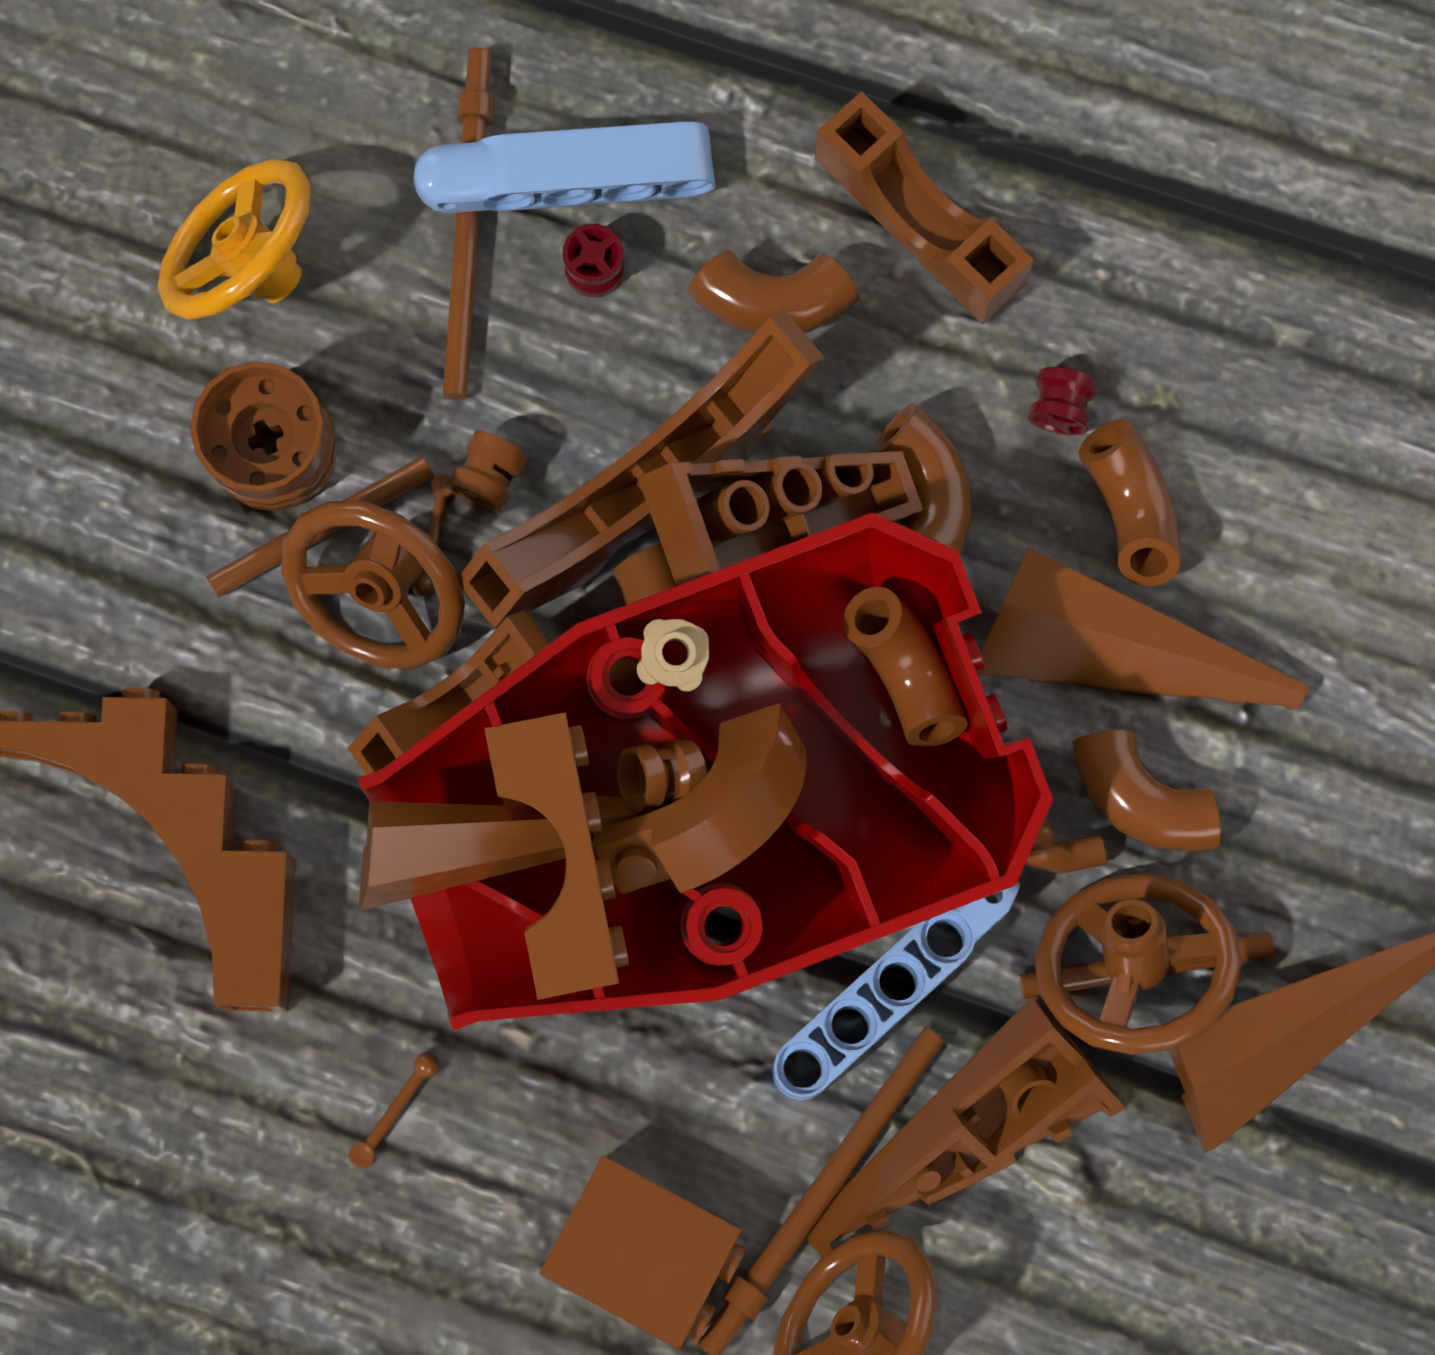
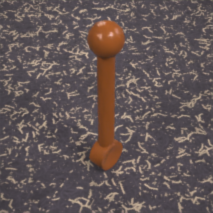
[412,473,455,598]
[349,1052,440,1168]

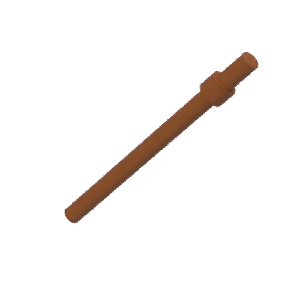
[443,48,495,401]
[697,1027,945,1355]

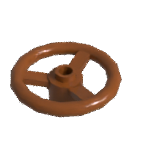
[281,501,465,669]
[1034,873,1242,1055]
[773,1230,938,1355]

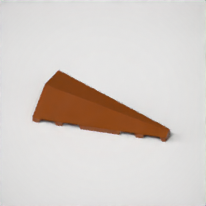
[976,547,1310,710]
[359,796,670,910]
[1169,932,1435,1153]
[806,996,1126,1257]

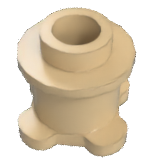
[637,619,709,692]

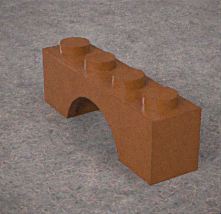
[815,91,1034,325]
[484,712,629,1000]

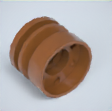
[190,361,338,511]

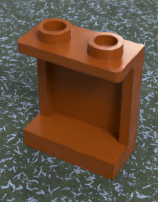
[539,1155,747,1350]

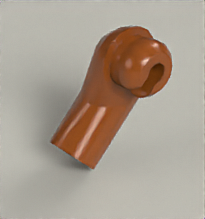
[1026,823,1107,874]

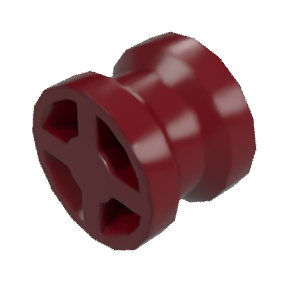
[563,224,624,297]
[1028,367,1099,436]

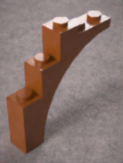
[458,310,825,629]
[0,688,296,1012]

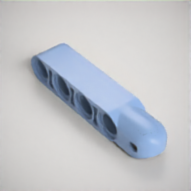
[414,122,716,213]
[772,882,1020,1101]

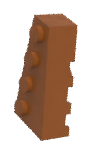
[638,451,923,586]

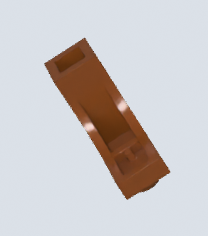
[348,609,549,775]
[592,703,807,894]

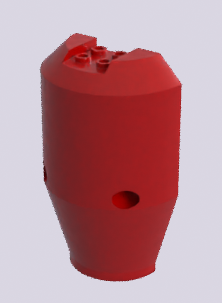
[358,512,1053,1031]

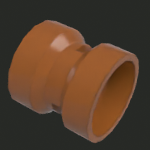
[446,430,529,514]
[617,739,707,813]

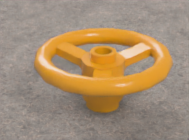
[157,158,311,320]

